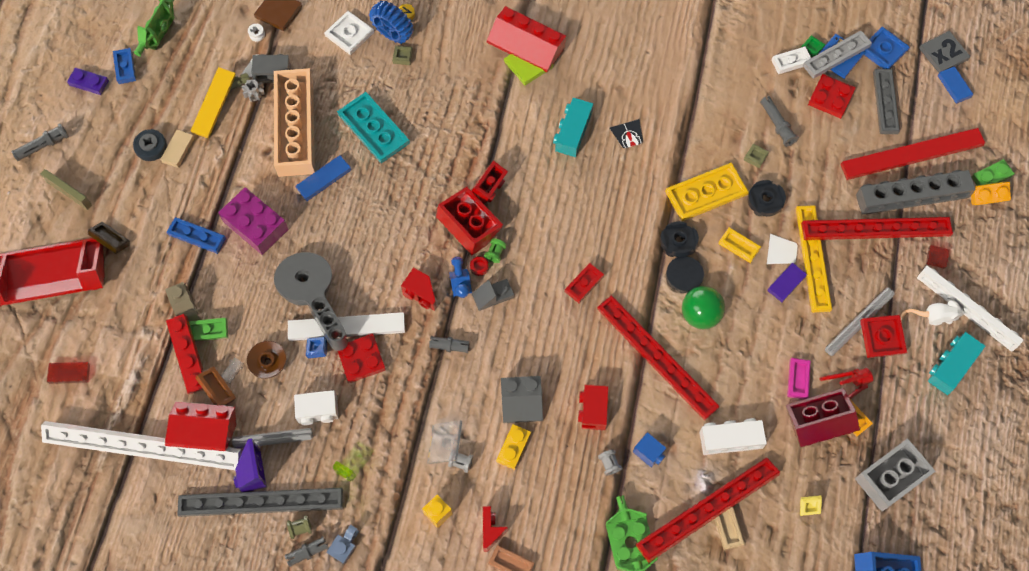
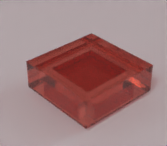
[926,245,950,269]

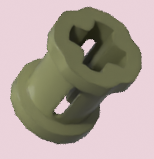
[287,515,312,539]

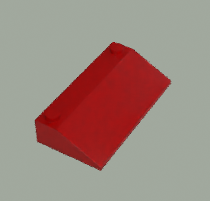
[0,238,105,307]

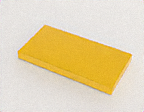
[665,162,749,221]

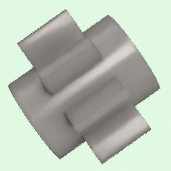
[242,79,265,102]

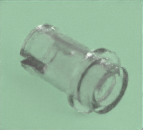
[221,357,244,384]

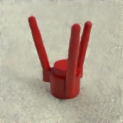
[820,368,873,399]

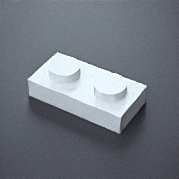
[772,47,811,74]

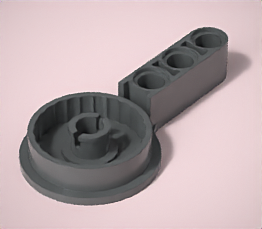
[274,252,348,351]

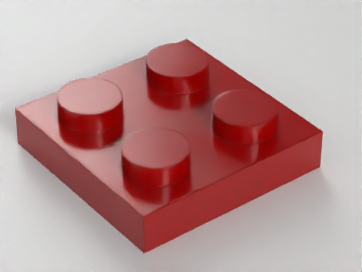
[808,74,856,119]
[860,315,907,358]
[338,334,386,383]

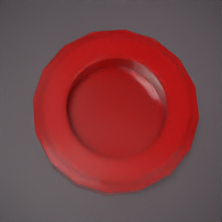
[470,256,489,276]

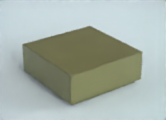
[392,45,413,65]
[744,144,769,169]

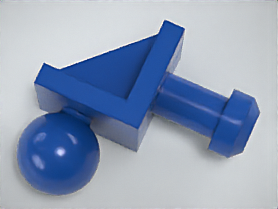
[449,257,472,298]

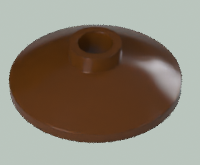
[247,341,286,379]

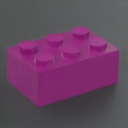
[218,187,289,255]

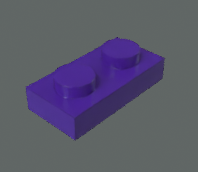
[67,68,109,95]

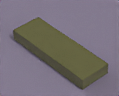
[40,169,92,210]

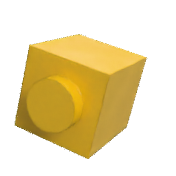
[422,494,453,528]

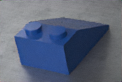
[854,552,921,571]

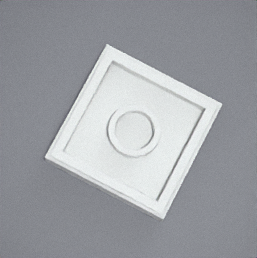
[324,11,374,55]

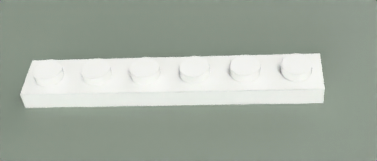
[917,266,1024,352]

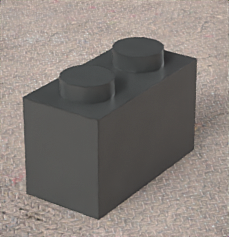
[251,54,291,83]

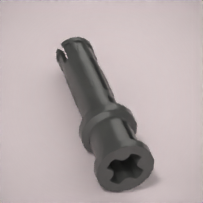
[760,96,799,147]
[12,123,69,161]

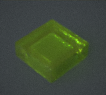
[332,461,356,482]

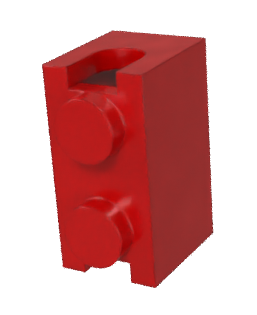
[578,385,608,430]

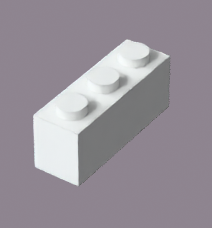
[699,418,767,455]

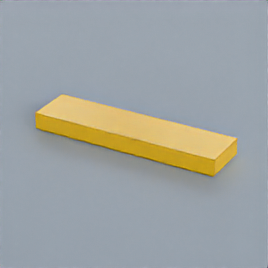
[191,67,236,139]

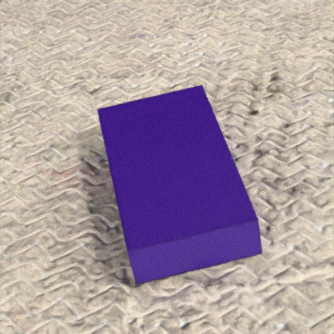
[767,263,807,302]

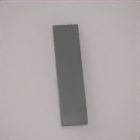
[873,69,900,134]

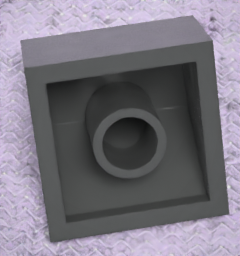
[501,376,543,423]

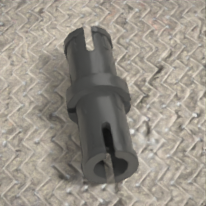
[429,336,470,353]
[285,536,329,567]

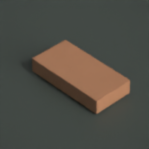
[488,544,535,571]

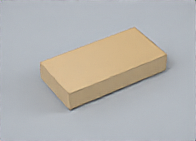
[160,130,195,168]
[715,507,745,550]

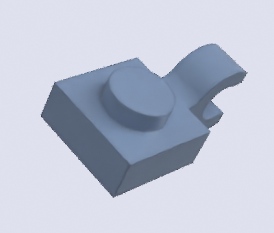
[326,525,359,564]

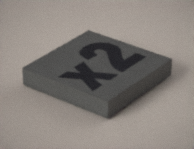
[919,31,971,73]

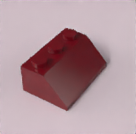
[786,388,860,447]

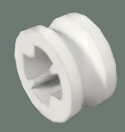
[248,24,265,42]

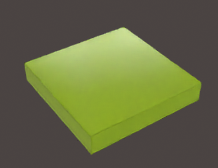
[504,54,553,85]

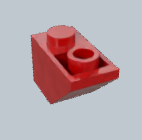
[401,267,437,311]

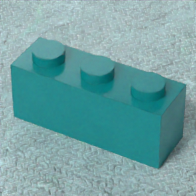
[553,98,593,157]
[928,332,985,396]

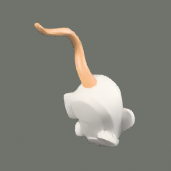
[900,300,964,325]

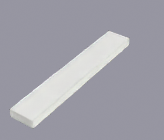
[288,312,405,341]

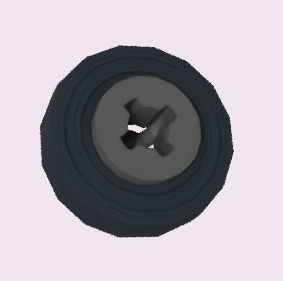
[133,129,167,161]

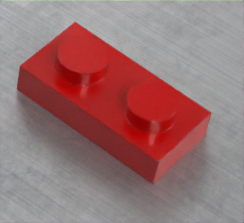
[565,263,604,304]

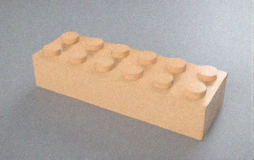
[274,68,315,177]

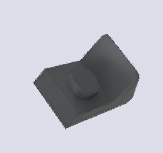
[472,279,514,311]

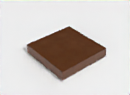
[254,0,302,31]

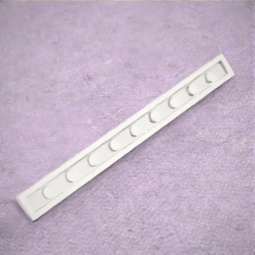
[41,421,241,470]

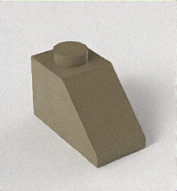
[165,282,200,321]

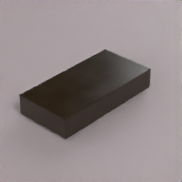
[88,222,130,254]

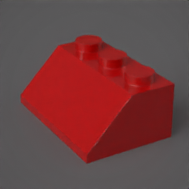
[436,186,503,255]
[165,402,237,452]

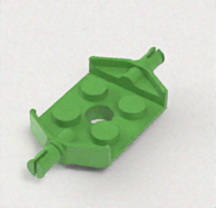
[134,0,175,56]
[605,495,658,571]

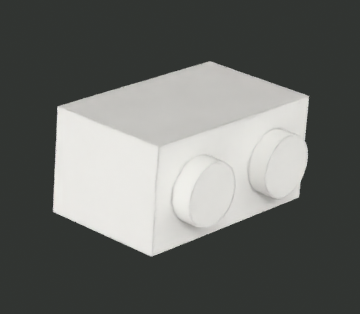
[294,390,339,425]

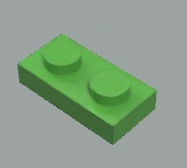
[971,159,1015,185]
[189,318,228,341]

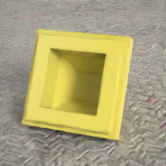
[800,495,822,516]

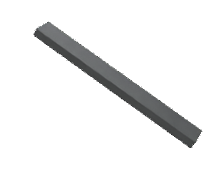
[177,488,343,517]

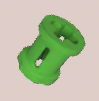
[484,238,507,263]

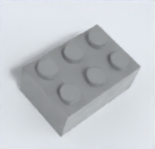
[855,438,936,512]

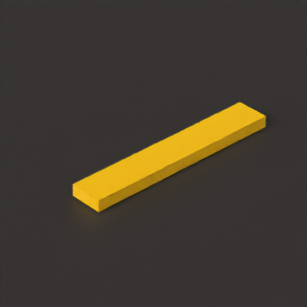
[795,205,832,313]

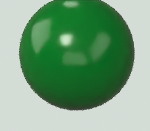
[682,286,725,329]

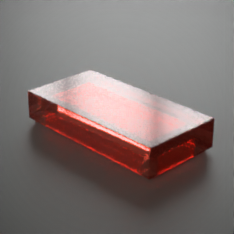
[47,362,90,384]

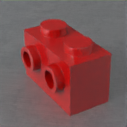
[471,160,508,204]

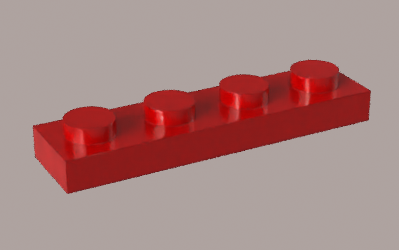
[166,314,204,394]

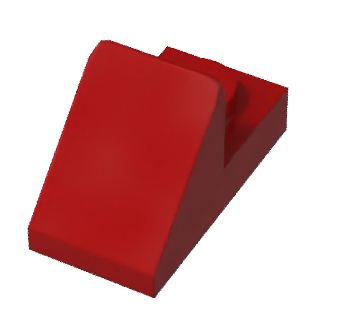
[483,506,508,552]

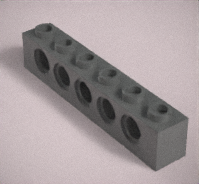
[856,170,976,215]

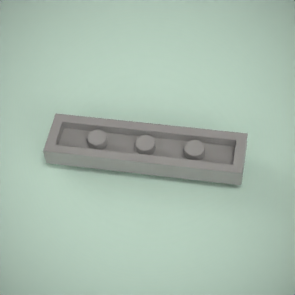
[803,31,872,79]

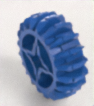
[369,0,414,44]

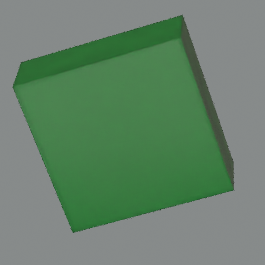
[801,35,826,58]

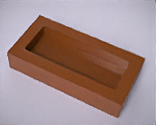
[196,366,236,406]

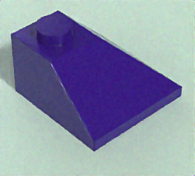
[233,438,267,492]

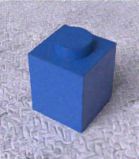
[633,432,666,468]

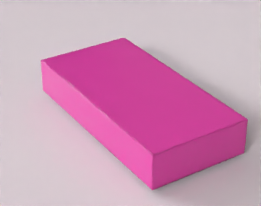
[787,358,811,399]

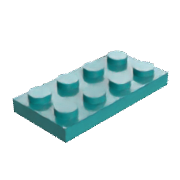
[337,92,410,164]

